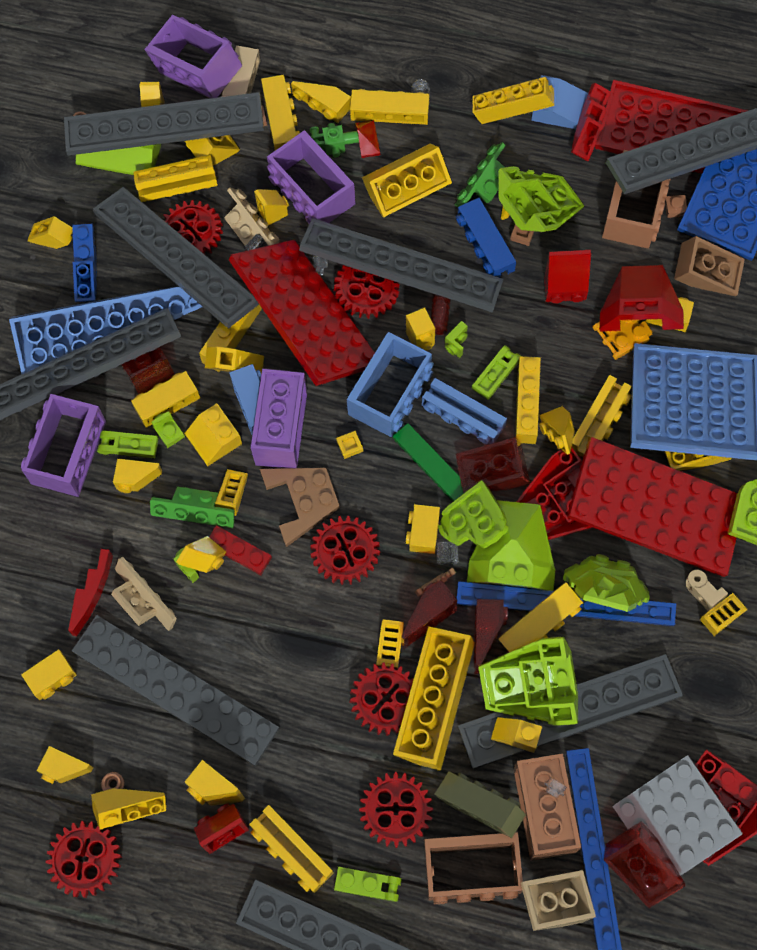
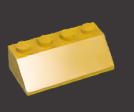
[362,144,452,217]

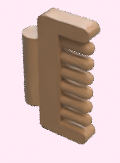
[415,568,456,597]

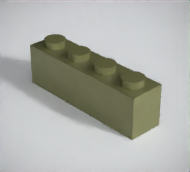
[434,771,526,838]

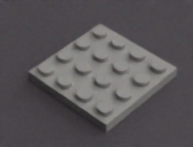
[613,755,743,885]

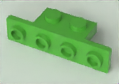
[455,142,505,208]
[150,487,235,528]

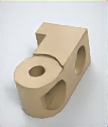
[685,570,728,611]

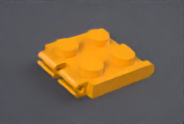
[592,320,653,360]

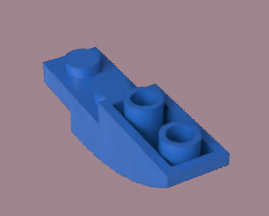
[72,224,97,302]

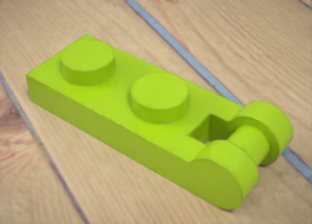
[472,345,521,400]
[97,431,158,458]
[334,867,402,902]

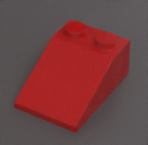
[544,250,591,303]
[194,803,249,854]

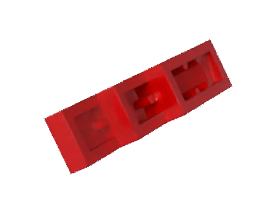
[571,83,611,161]
[68,549,113,636]

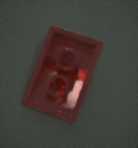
[121,347,175,394]
[456,437,530,493]
[401,580,457,649]
[474,599,508,674]
[603,821,685,908]

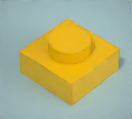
[336,431,363,459]

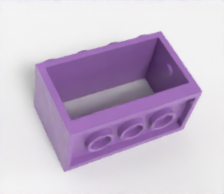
[144,15,242,98]
[267,130,355,224]
[251,369,307,468]
[21,394,106,497]

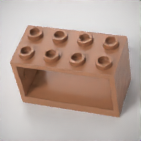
[602,150,670,249]
[513,754,581,861]
[424,832,523,904]

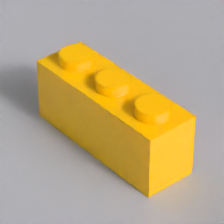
[131,371,200,428]

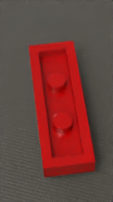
[209,525,272,575]

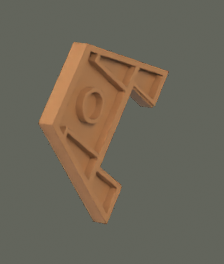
[260,468,340,547]

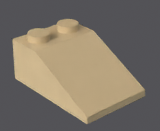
[521,870,596,931]

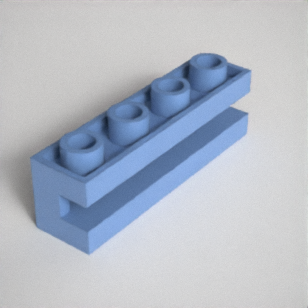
[422,378,507,446]

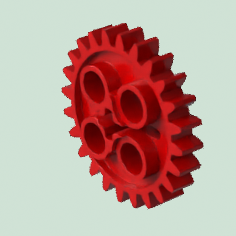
[163,200,223,255]
[334,265,400,319]
[310,516,380,585]
[349,662,414,736]
[359,772,433,848]
[46,821,122,898]

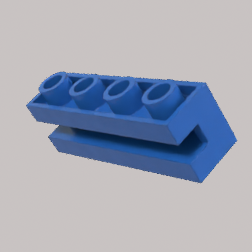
[456,198,516,278]

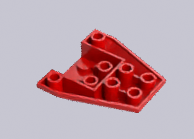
[599,265,684,331]
[516,446,593,540]
[695,749,757,866]

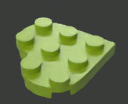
[728,479,757,545]
[438,480,508,548]

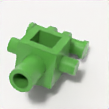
[309,123,359,157]

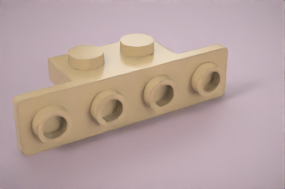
[224,187,279,248]
[111,557,176,631]

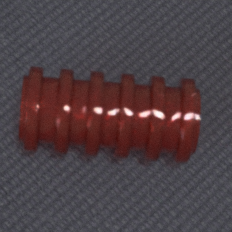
[430,296,451,335]

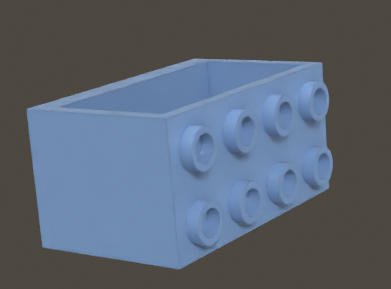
[347,332,434,437]

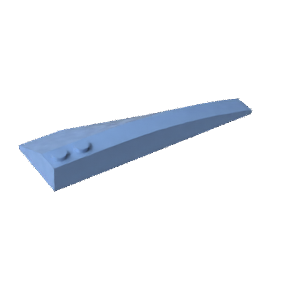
[9,286,203,374]

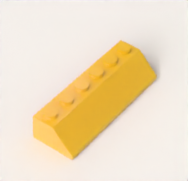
[393,626,475,770]

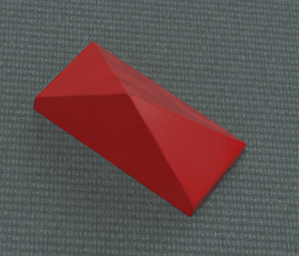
[355,120,380,158]

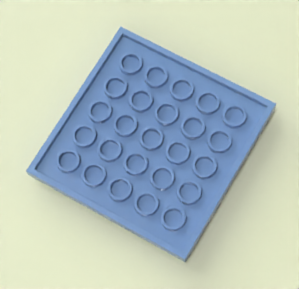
[630,343,757,460]

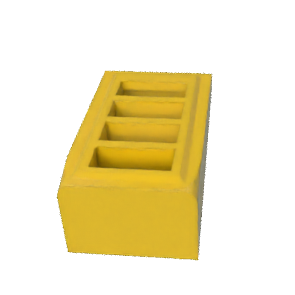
[215,469,248,516]
[700,593,748,636]
[376,620,404,668]

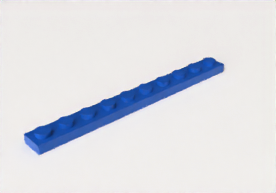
[456,581,676,626]
[566,748,622,950]

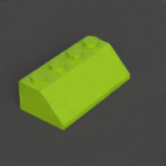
[76,144,161,175]

